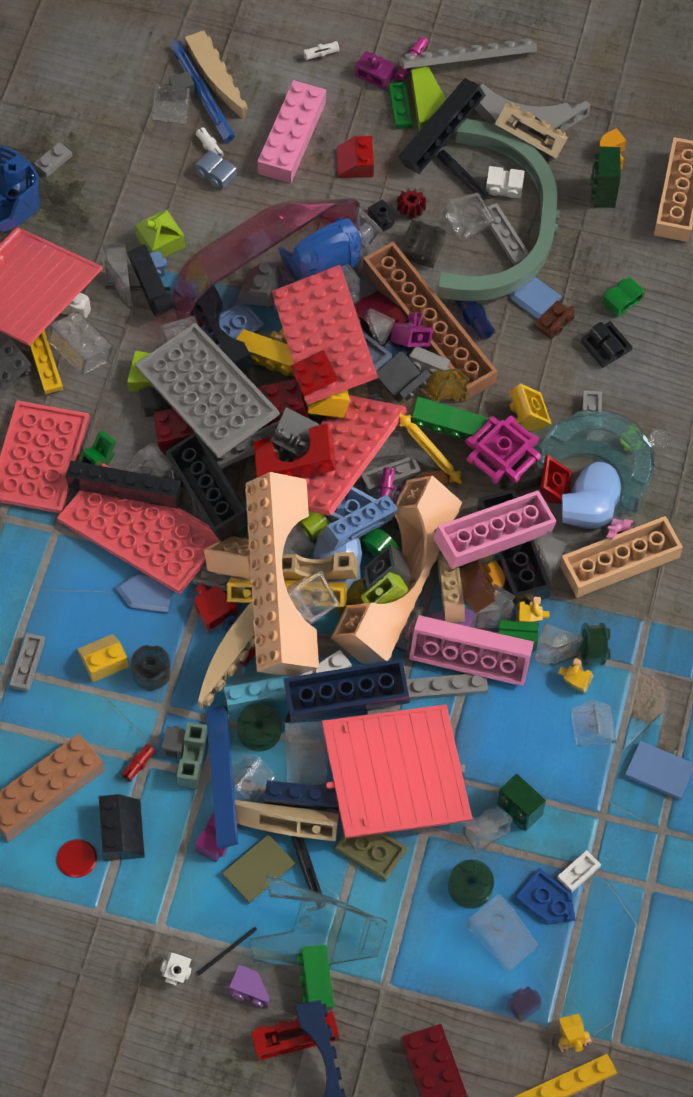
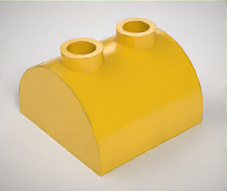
[509,383,552,431]

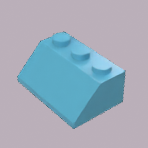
[223,671,286,715]

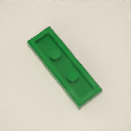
[388,82,413,129]

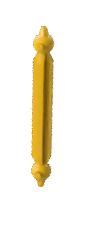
[399,413,462,484]

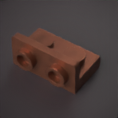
[534,301,575,340]

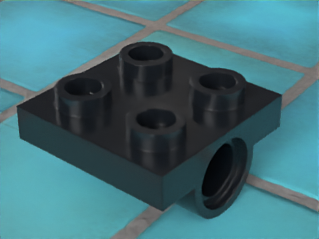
[581,321,633,368]

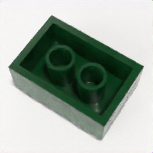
[590,146,621,208]

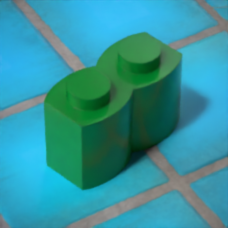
[603,277,645,317]

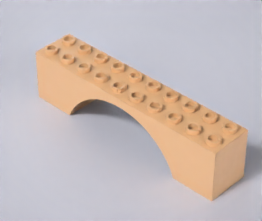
[245,472,319,677]
[331,476,462,664]

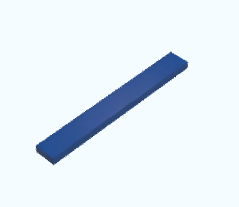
[206,705,238,849]

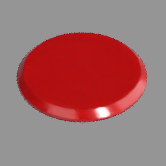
[56,839,97,878]

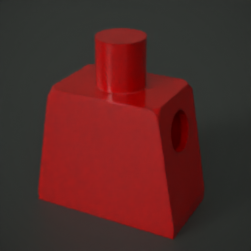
[194,584,238,633]

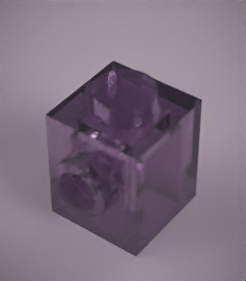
[507,986,541,1023]

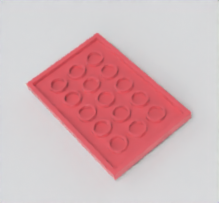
[0,400,90,514]

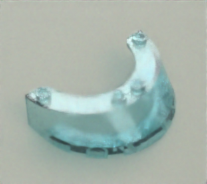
[538,410,655,513]

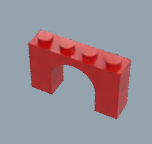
[254,424,336,478]

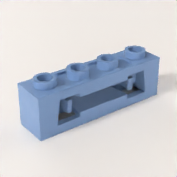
[321,495,398,552]

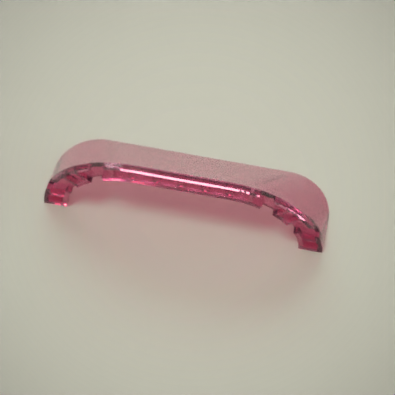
[173,199,360,331]

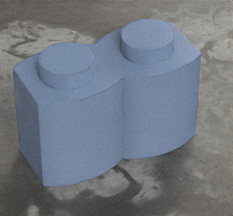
[195,151,237,189]

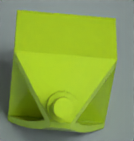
[135,209,185,258]

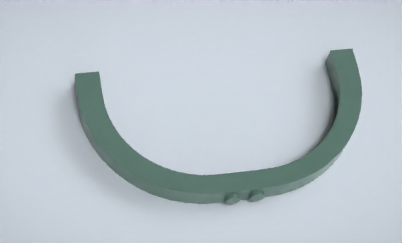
[437,119,560,301]

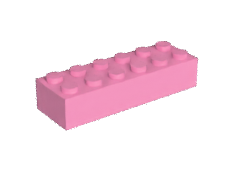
[257,80,326,183]
[433,491,557,569]
[409,615,534,686]

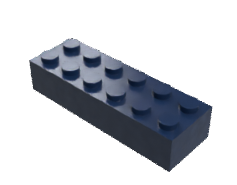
[284,658,410,723]

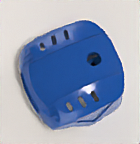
[0,146,40,232]
[279,217,361,281]

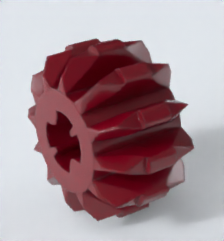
[397,188,426,219]

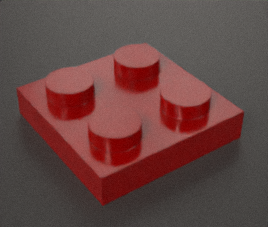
[290,349,338,397]

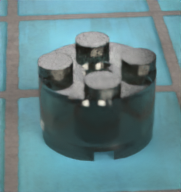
[131,645,171,692]

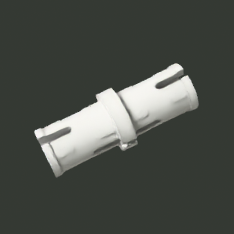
[303,41,339,61]
[196,127,224,158]

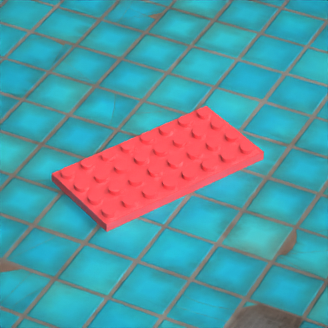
[271,265,378,405]
[292,395,407,516]
[57,463,220,595]

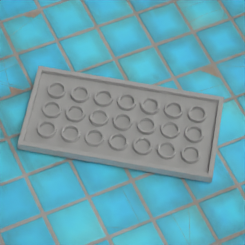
[135,323,280,458]

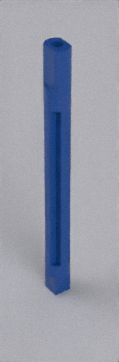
[170,39,235,143]

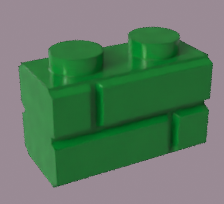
[498,620,539,651]

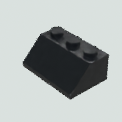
[99,794,145,862]

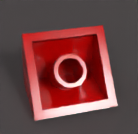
[540,455,572,504]

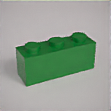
[296,945,334,1011]

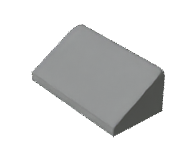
[317,634,352,658]

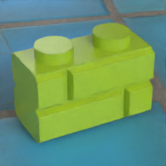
[361,572,409,604]

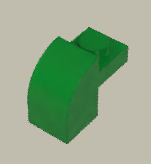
[78,431,117,466]
[359,528,401,558]

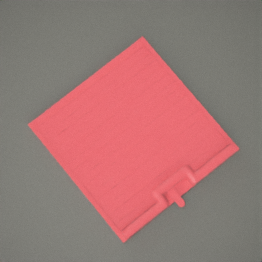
[0,227,103,346]
[322,705,472,838]

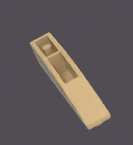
[185,30,247,119]
[198,602,255,711]
[235,800,339,841]

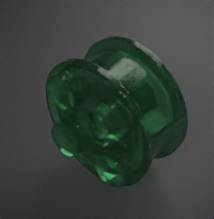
[580,622,610,666]
[237,704,282,751]
[448,859,494,909]

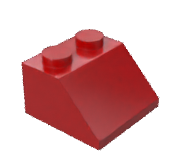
[337,136,374,178]

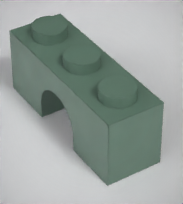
[176,722,208,789]

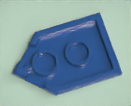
[514,868,576,923]

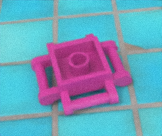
[465,416,542,484]

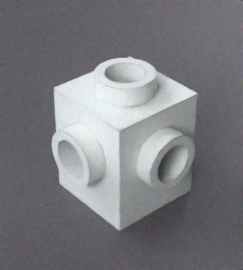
[160,952,192,985]

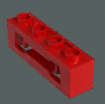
[251,1011,339,1061]

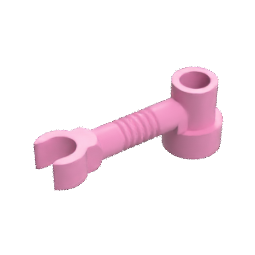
[606,519,633,539]

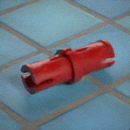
[121,743,156,782]

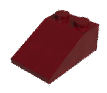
[354,290,409,346]

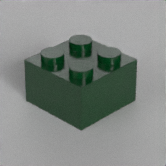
[497,773,546,831]

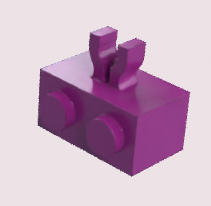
[355,51,396,90]
[390,312,434,347]

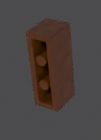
[459,559,496,613]

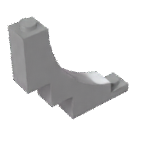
[475,84,591,138]

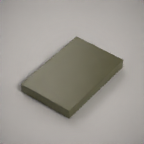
[335,833,408,882]
[223,834,295,904]

